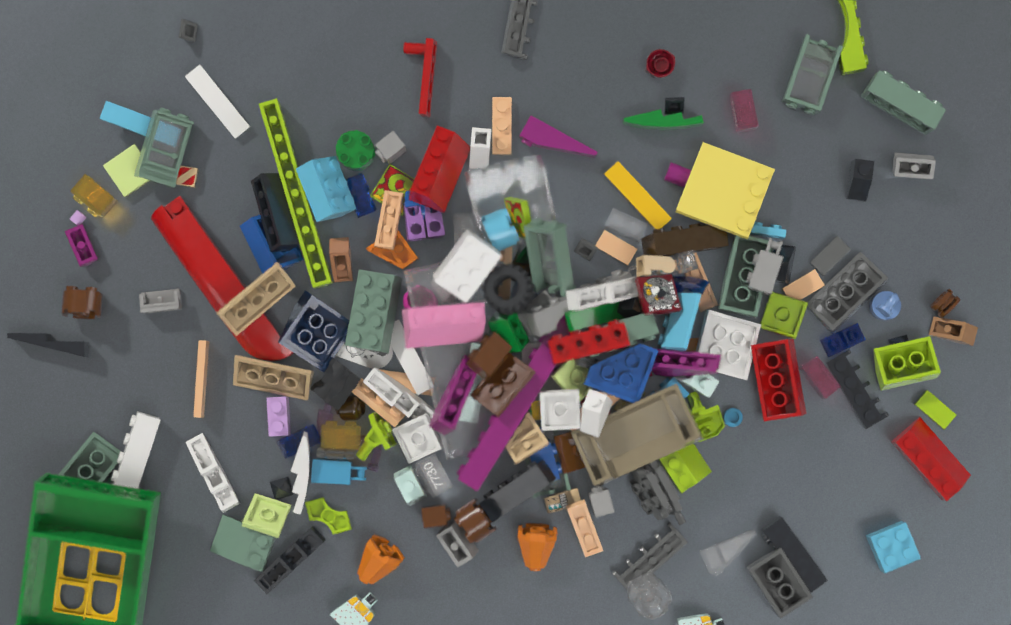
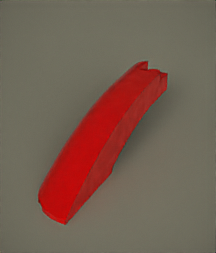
[151,196,294,361]

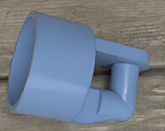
[869,291,901,320]

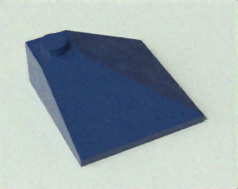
[278,290,350,372]

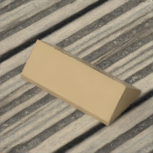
[217,262,296,336]
[233,355,314,400]

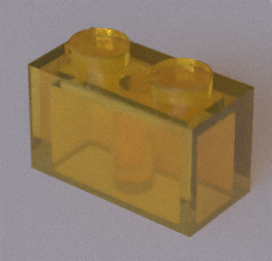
[70,174,118,218]
[320,421,361,449]

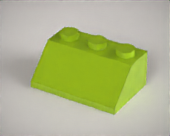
[873,336,941,391]
[658,443,712,493]

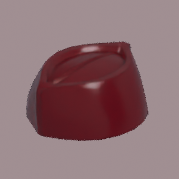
[645,49,675,78]

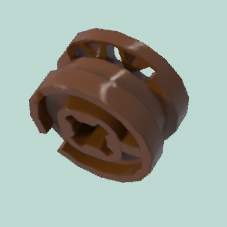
[930,288,961,318]

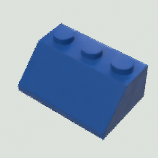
[240,215,305,274]

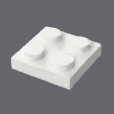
[540,389,581,431]
[392,413,444,464]

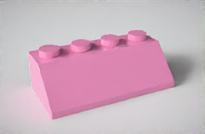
[402,302,486,349]

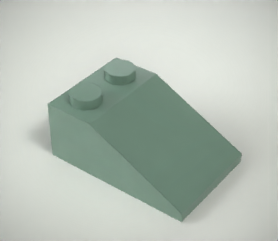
[58,432,120,483]
[210,514,276,572]

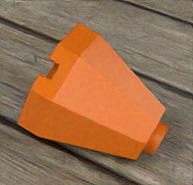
[518,523,557,571]
[357,535,405,585]

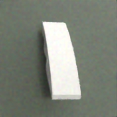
[185,64,250,138]
[390,320,435,395]
[363,367,435,420]
[291,432,310,515]
[186,433,240,513]

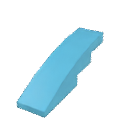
[99,101,182,148]

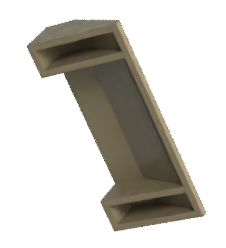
[571,384,704,487]

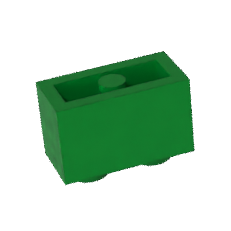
[488,311,530,353]

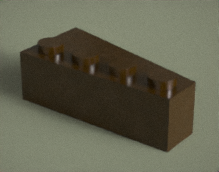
[641,223,729,257]

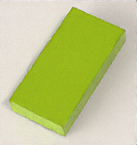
[914,390,957,430]

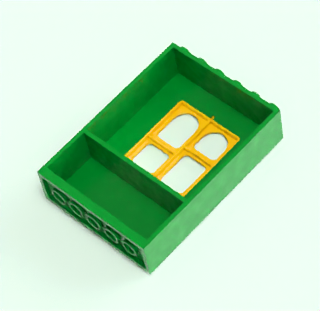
[16,473,161,625]

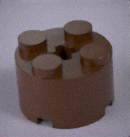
[61,286,103,319]
[454,498,497,543]

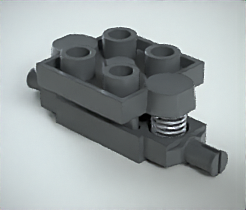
[630,460,686,525]

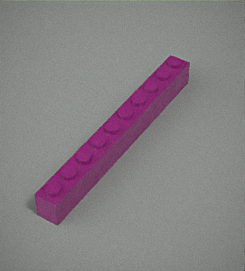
[456,315,570,491]

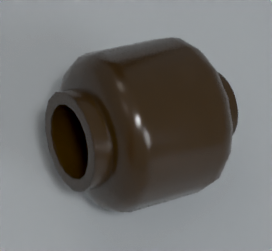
[335,395,365,421]

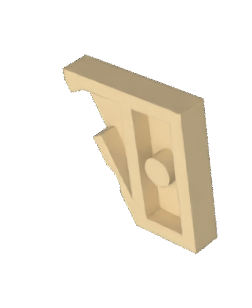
[505,412,549,465]

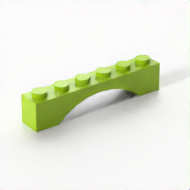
[837,0,869,76]

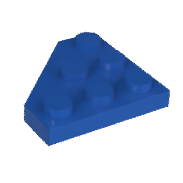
[583,343,658,403]

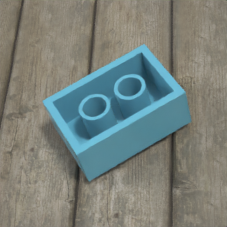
[296,156,357,222]

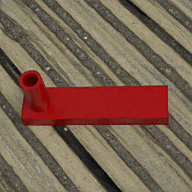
[403,38,437,117]

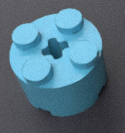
[480,208,520,252]

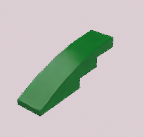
[623,109,704,130]
[565,301,625,332]

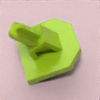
[687,392,725,442]
[356,412,397,461]

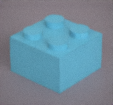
[866,521,921,573]

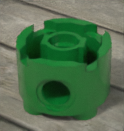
[336,130,375,171]

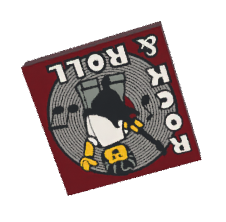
[635,274,682,316]

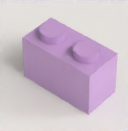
[267,397,291,436]

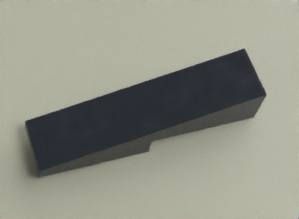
[7,333,89,357]

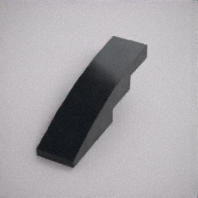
[254,526,326,595]

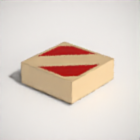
[176,166,199,188]

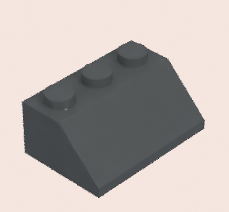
[746,548,813,619]

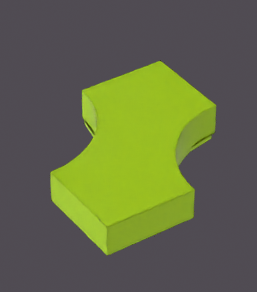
[305,497,352,535]

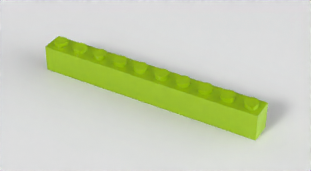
[259,98,333,289]

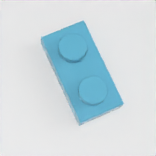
[750,222,786,239]

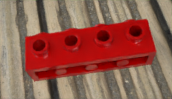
[547,320,630,365]

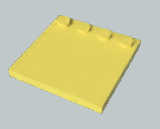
[675,142,775,240]

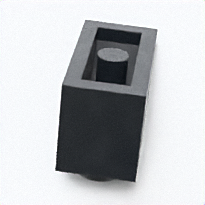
[847,159,874,202]
[773,245,796,284]

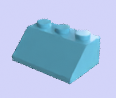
[657,293,701,351]

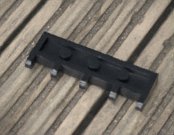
[826,349,889,429]

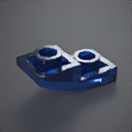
[346,173,376,218]
[673,276,709,295]
[820,323,866,357]
[277,424,322,459]

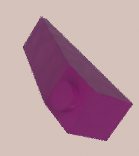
[519,116,598,158]
[651,348,722,377]
[428,355,477,435]

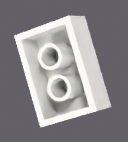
[433,229,501,303]

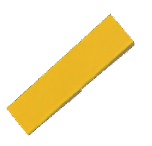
[604,161,672,230]

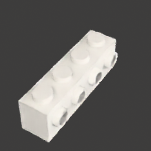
[111,411,160,488]

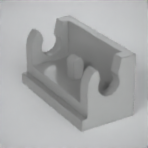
[139,288,182,314]

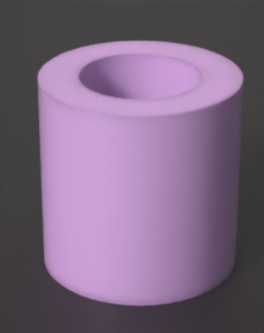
[70,210,86,226]

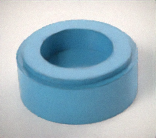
[723,408,743,427]

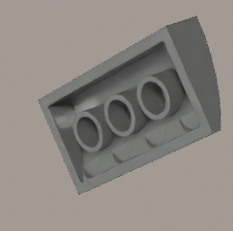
[807,252,888,334]

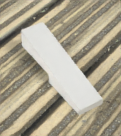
[566,277,639,310]

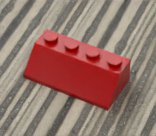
[408,125,471,213]
[751,338,806,421]
[891,417,971,501]

